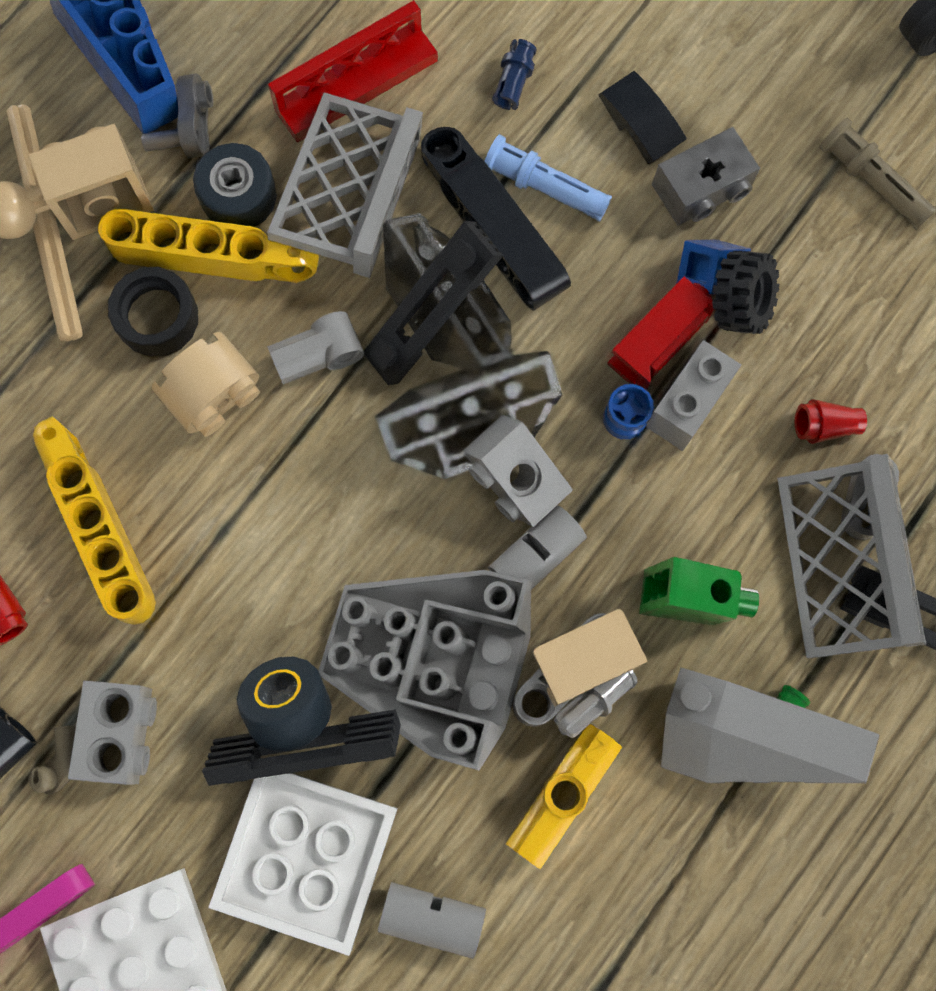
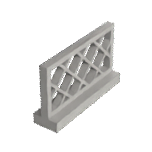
[267,93,423,278]
[777,454,926,659]

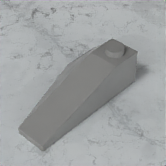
[661,667,880,784]

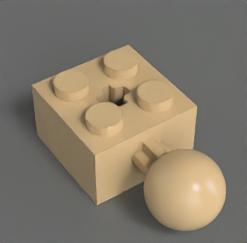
[0,123,154,240]

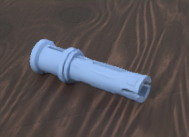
[484,134,612,222]

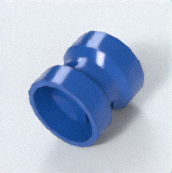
[603,384,654,440]

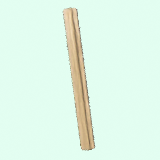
[7,104,83,342]

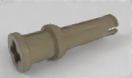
[819,117,936,230]

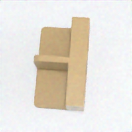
[533,609,648,707]

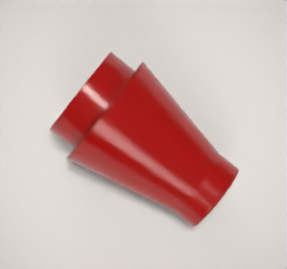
[794,399,867,444]

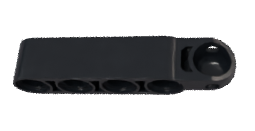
[421,127,571,311]

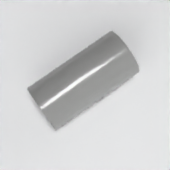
[488,505,587,590]
[378,882,486,959]

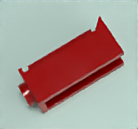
[607,276,715,391]

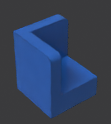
[676,240,751,294]

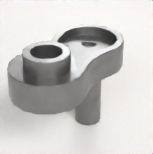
[141,73,213,158]

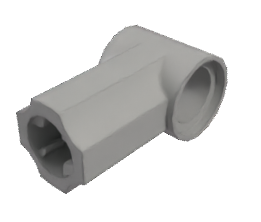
[267,311,364,385]

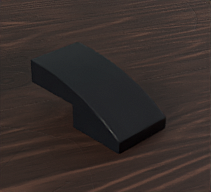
[598,71,687,164]

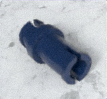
[492,39,537,110]

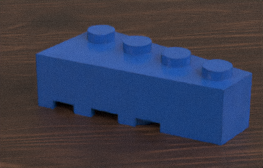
[49,0,178,134]

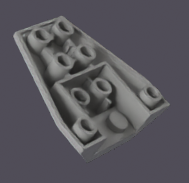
[318,570,531,771]

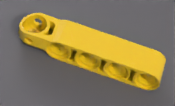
[98,209,319,283]
[33,416,156,625]

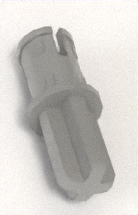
[554,670,638,738]

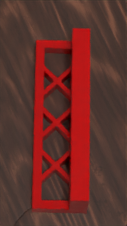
[268,0,438,143]

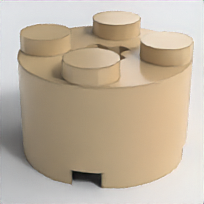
[151,332,260,437]

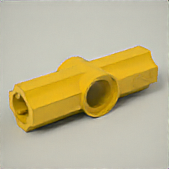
[505,724,622,869]

